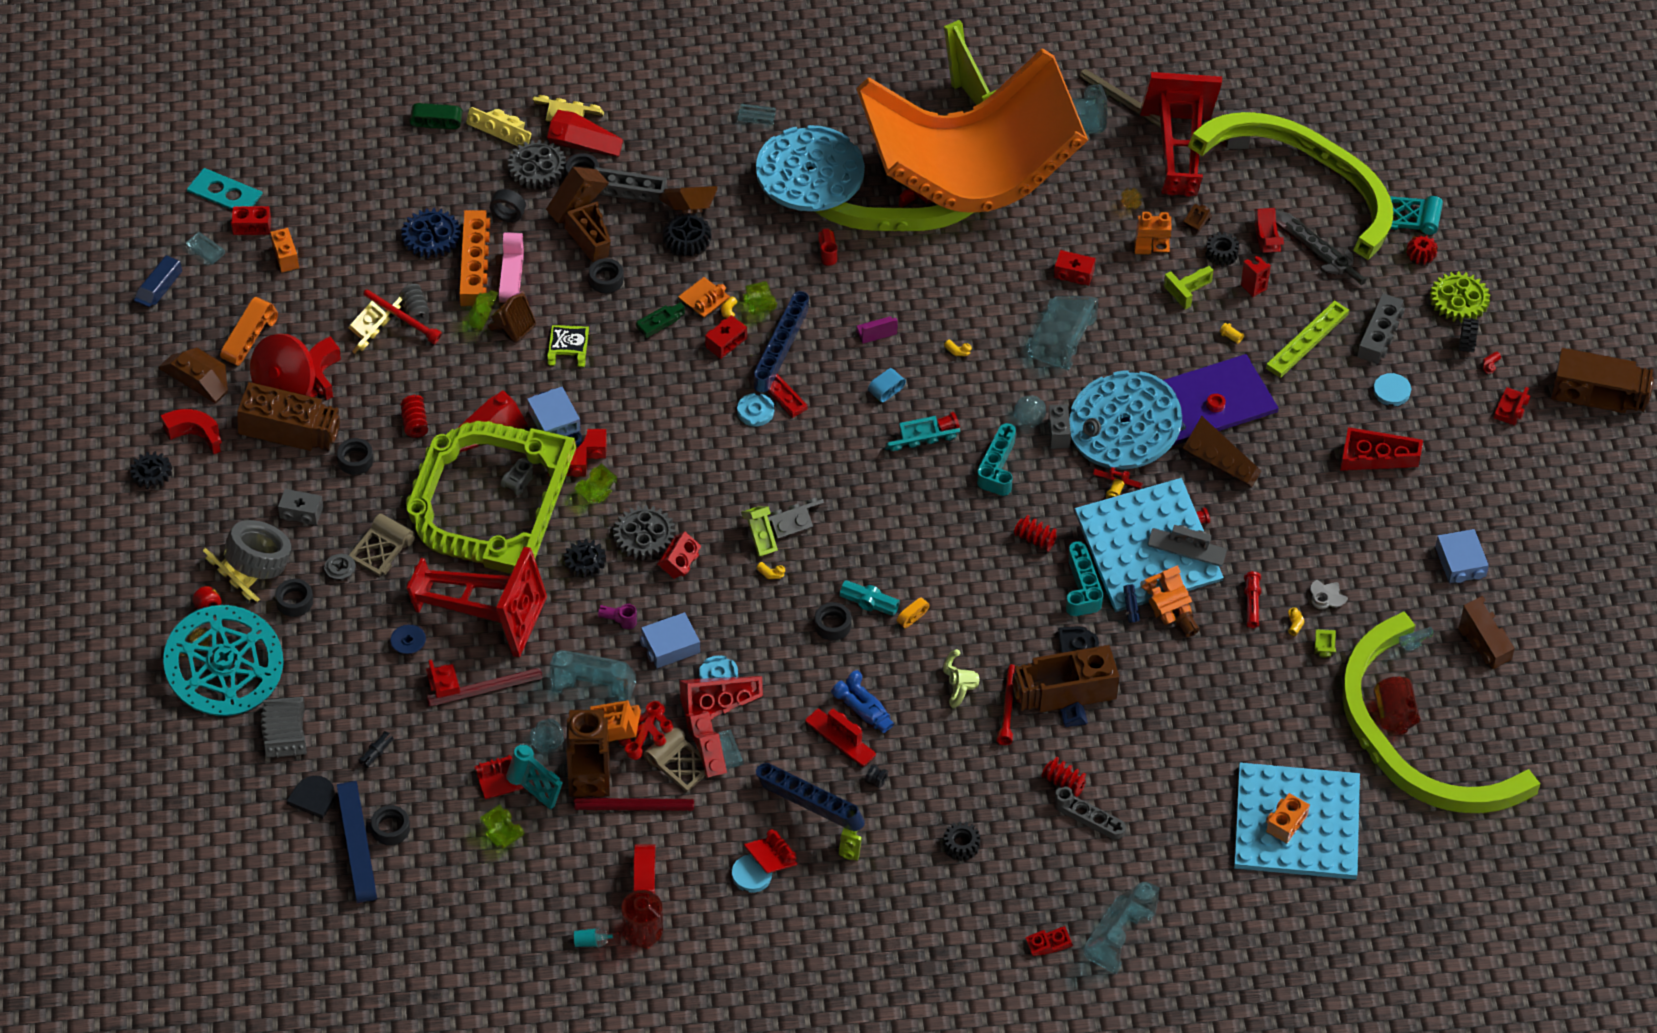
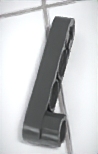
[1054,786,1126,840]

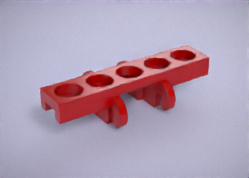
[1093,467,1143,488]

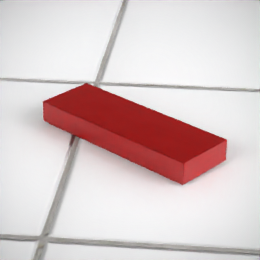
[767,374,808,418]

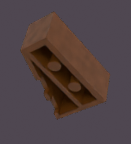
[564,201,611,262]

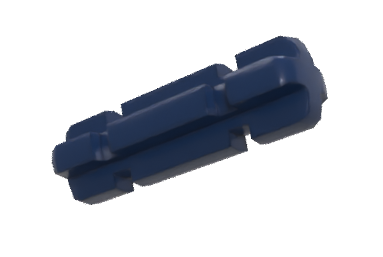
[1123,584,1140,623]

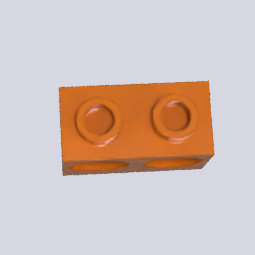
[270,228,299,273]
[1266,793,1310,843]

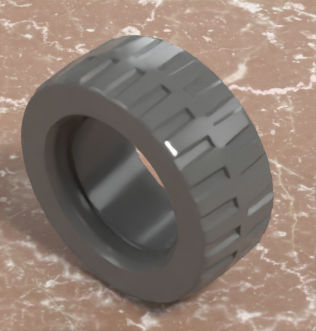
[223,520,292,579]

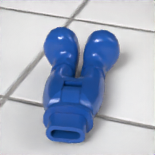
[831,670,894,733]

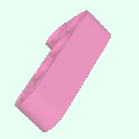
[499,233,524,303]

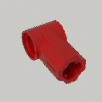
[818,229,837,266]

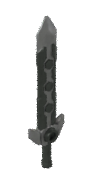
[1276,211,1367,285]

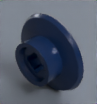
[390,625,426,654]

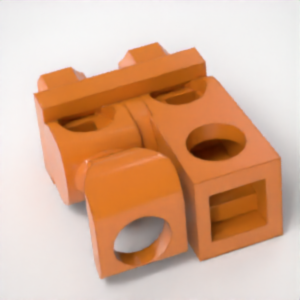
[1134,212,1171,254]
[1140,565,1192,625]

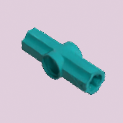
[840,580,900,616]

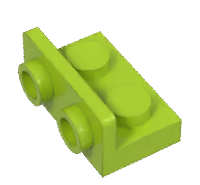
[839,828,862,861]

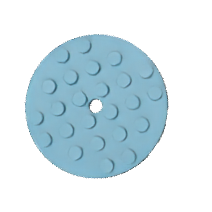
[756,125,865,211]
[1069,370,1182,470]

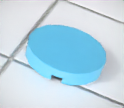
[1374,373,1411,406]
[737,393,774,426]
[699,655,738,679]
[732,854,772,893]

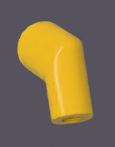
[721,296,737,319]

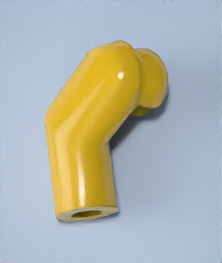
[944,339,972,356]
[756,562,785,579]
[1288,607,1304,636]

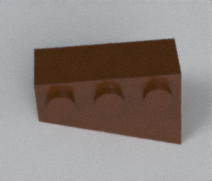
[546,167,609,224]
[1458,596,1515,669]

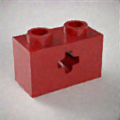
[1054,250,1096,286]
[705,315,747,359]

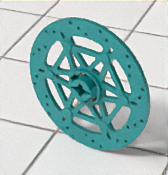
[163,605,283,716]

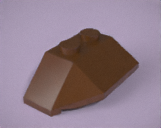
[659,186,717,213]
[159,347,228,404]

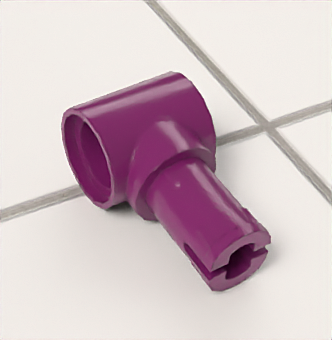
[598,604,637,629]

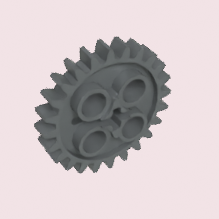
[508,140,566,189]
[613,505,676,560]

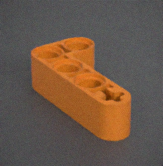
[220,297,278,366]

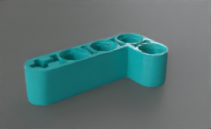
[977,423,1016,496]
[1066,541,1103,616]

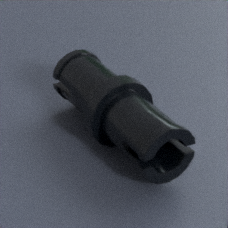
[358,731,394,768]

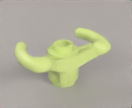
[943,649,979,708]

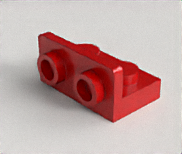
[1494,387,1531,425]
[426,660,460,698]

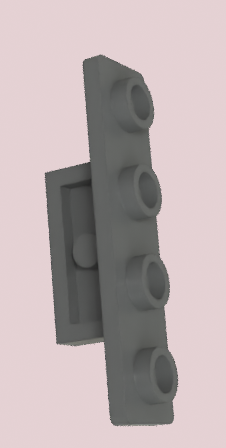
[768,498,824,539]
[1148,525,1227,567]

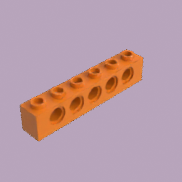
[460,210,490,306]

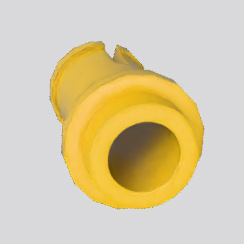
[1219,323,1244,344]
[1106,479,1124,499]

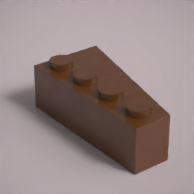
[1183,416,1261,487]

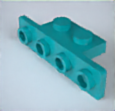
[885,416,961,451]

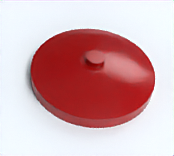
[250,333,315,396]

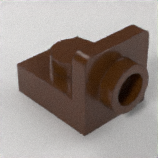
[1183,204,1212,232]

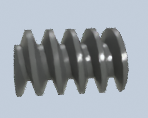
[399,284,429,324]

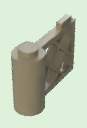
[349,514,415,577]
[643,727,706,793]

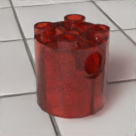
[1373,676,1421,734]
[621,890,663,949]

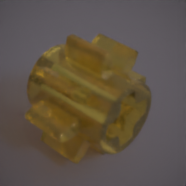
[1121,187,1143,210]
[188,626,212,647]

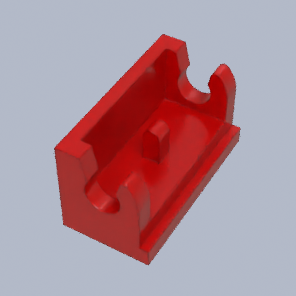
[1240,256,1271,297]

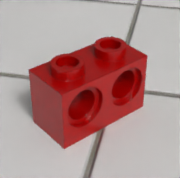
[232,206,271,235]
[657,531,701,579]

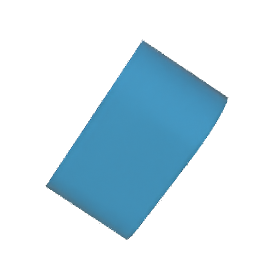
[868,368,906,402]

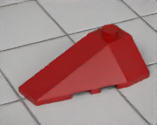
[547,110,623,157]
[458,390,528,452]
[680,676,763,720]

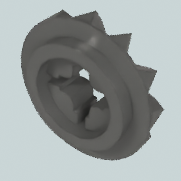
[324,554,356,581]

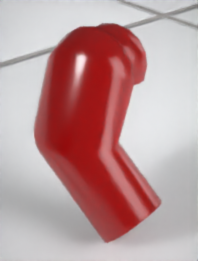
[1483,351,1501,374]

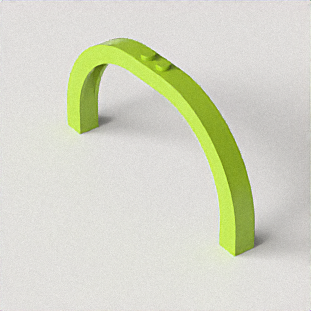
[1188,112,1393,260]
[814,202,975,231]
[1343,611,1540,813]

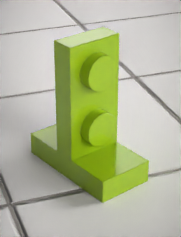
[1164,266,1213,310]
[741,506,778,556]

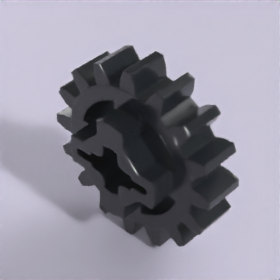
[130,451,172,489]
[564,539,606,578]

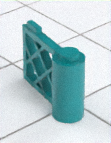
[1390,196,1443,235]
[506,745,562,810]

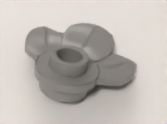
[1310,580,1348,609]

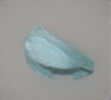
[1399,627,1434,650]

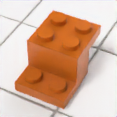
[590,700,641,742]

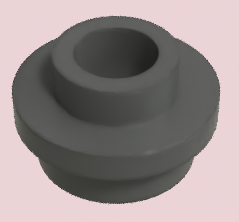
[1083,418,1101,437]

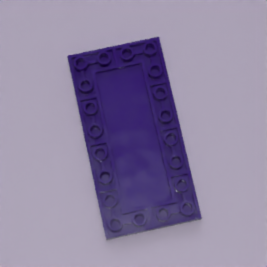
[1121,354,1279,446]

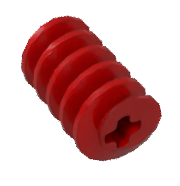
[400,395,428,438]
[1014,515,1057,552]
[1042,757,1086,797]

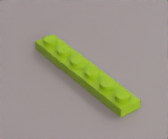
[1266,300,1349,378]

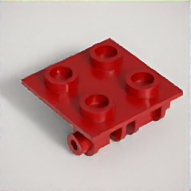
[474,755,524,799]
[743,829,798,874]

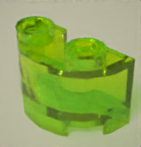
[743,281,777,316]
[469,290,498,331]
[574,463,617,504]
[480,804,524,850]

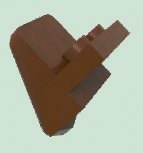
[487,291,536,342]

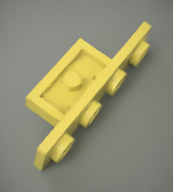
[533,95,604,122]
[466,107,532,146]
[348,297,402,354]
[203,548,260,602]

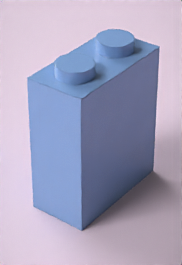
[527,387,581,436]
[1435,529,1489,583]
[639,612,700,668]

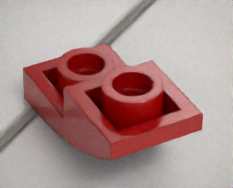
[1025,926,1073,956]

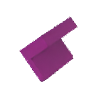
[856,316,898,344]

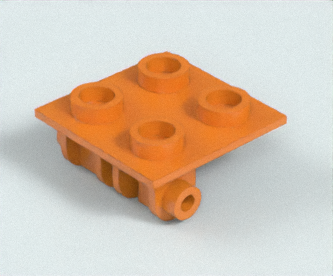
[678,277,730,317]

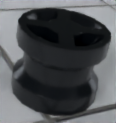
[865,764,889,789]

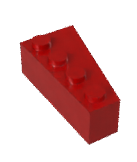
[1340,427,1423,471]

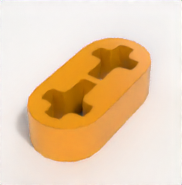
[897,598,930,628]

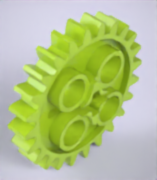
[1430,271,1490,323]

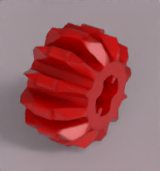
[1407,234,1438,265]

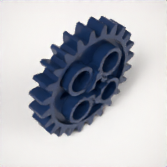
[402,208,461,258]

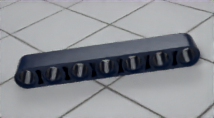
[754,291,809,392]
[755,763,865,831]
[337,781,377,903]

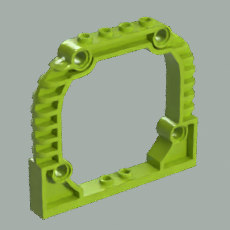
[406,421,576,574]

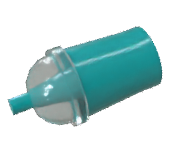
[574,927,613,948]

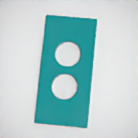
[187,168,263,210]

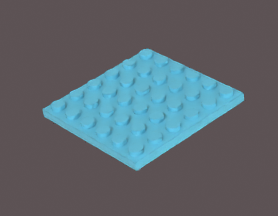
[1074,478,1224,612]
[1234,763,1360,880]

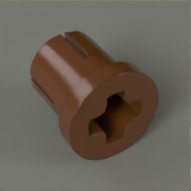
[1175,611,1200,638]

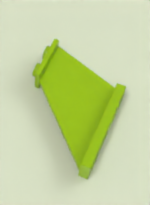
[944,20,996,105]

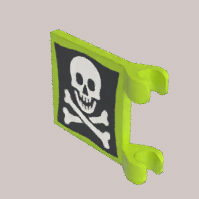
[548,325,589,367]

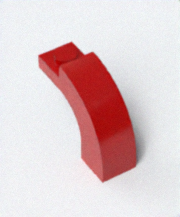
[1254,208,1284,253]
[309,336,341,400]
[161,409,222,455]
[634,844,656,910]

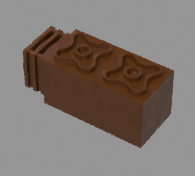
[1551,348,1654,413]
[237,382,340,451]
[1012,645,1120,712]
[566,709,610,798]

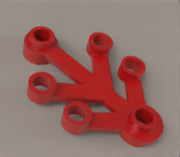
[618,701,673,760]

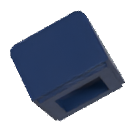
[1061,702,1088,727]

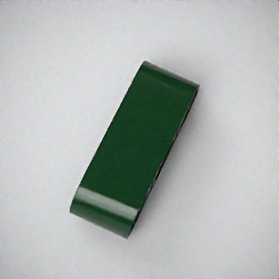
[409,103,463,129]

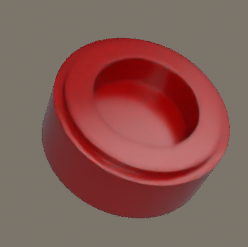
[1206,394,1226,412]

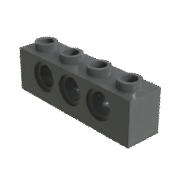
[596,167,668,204]
[1358,294,1405,364]

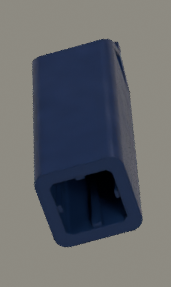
[134,255,182,307]

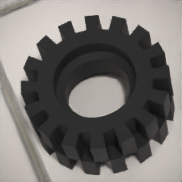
[1205,232,1239,266]
[1459,318,1479,353]
[943,821,980,861]

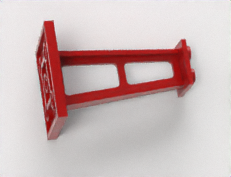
[1140,72,1222,197]
[406,547,547,657]

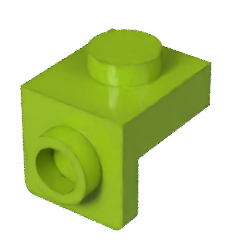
[1314,629,1336,658]

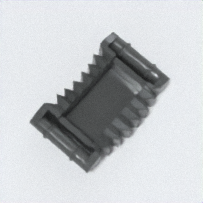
[261,697,307,758]

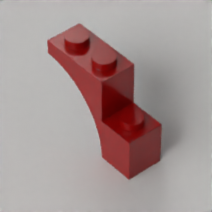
[548,429,607,477]
[685,710,727,777]

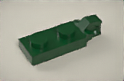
[636,302,685,338]

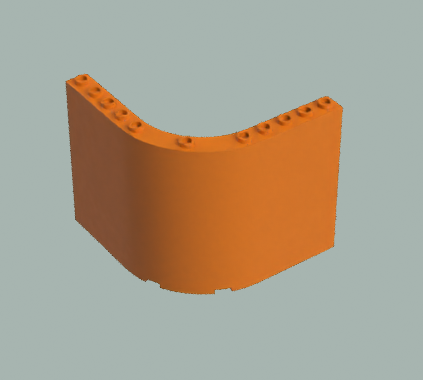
[856,49,1088,213]

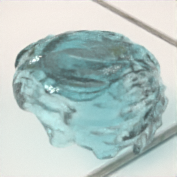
[1014,395,1046,426]
[530,718,564,752]

